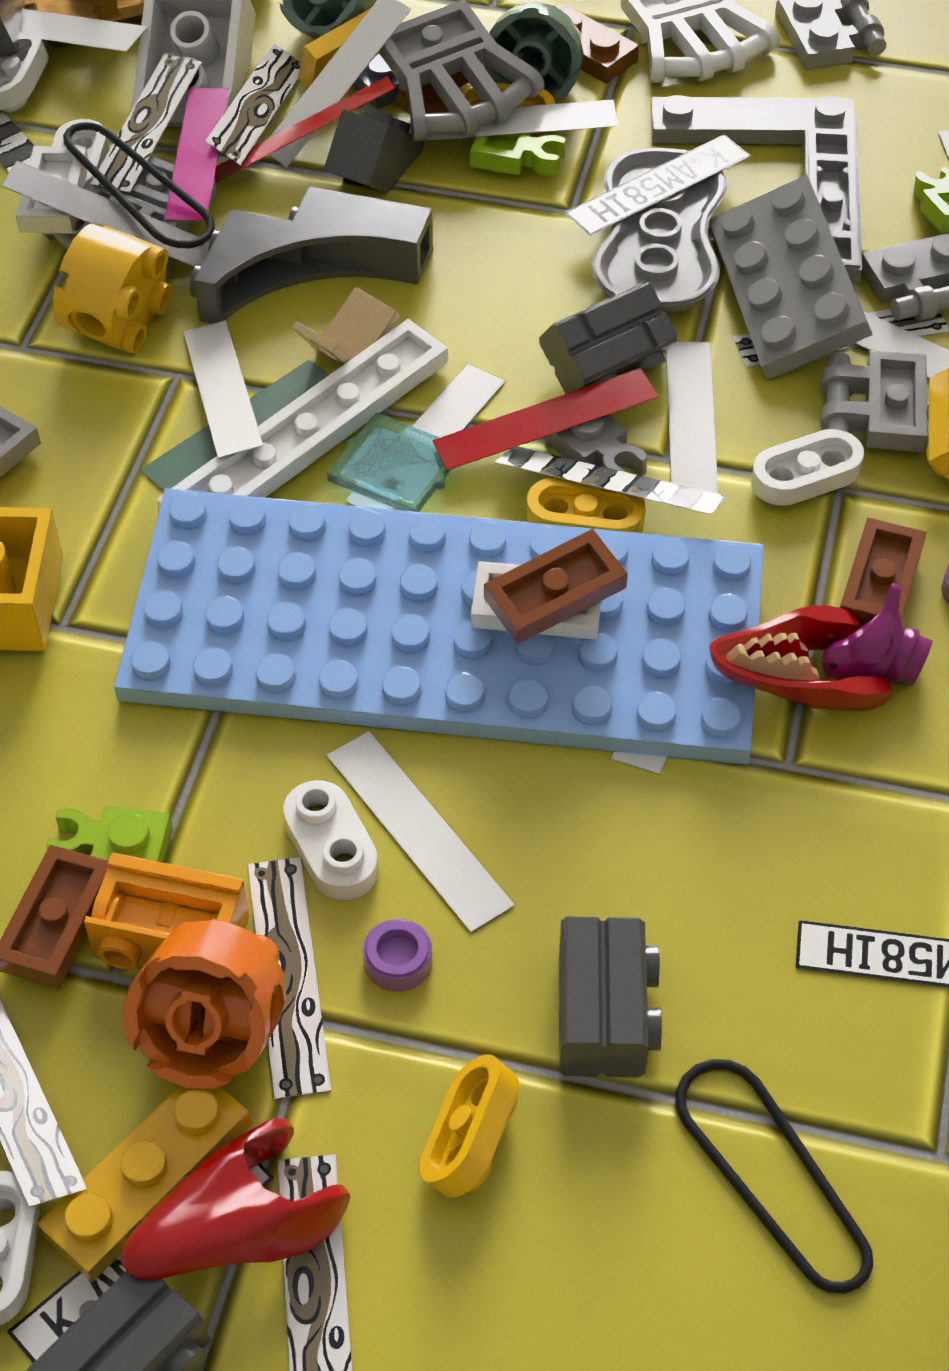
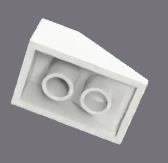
[131,0,256,127]

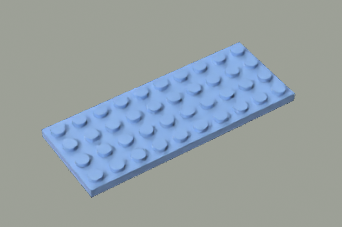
[114,488,764,765]

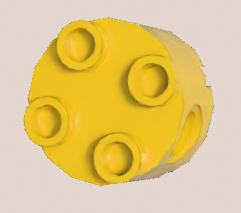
[52,223,173,355]

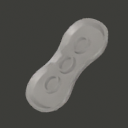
[592,148,727,313]

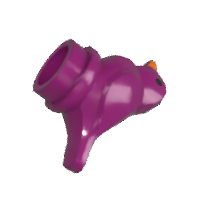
[821,583,933,687]

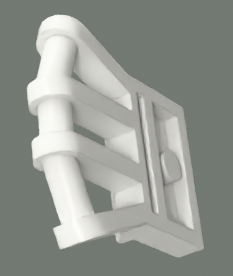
[620,0,780,83]

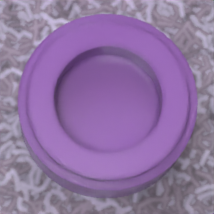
[363,919,432,991]

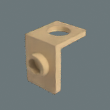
[292,287,400,366]

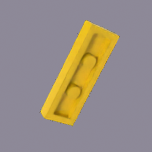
[36,1086,252,1283]

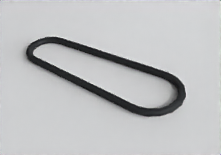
[63,122,215,249]
[675,1059,873,1294]

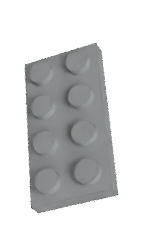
[709,174,873,380]

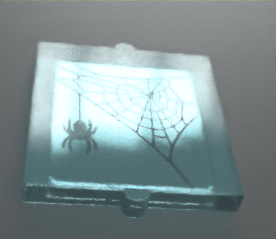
[327,412,452,512]

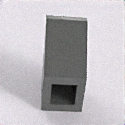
[323,105,425,193]

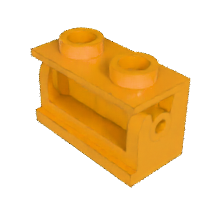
[84,852,249,970]

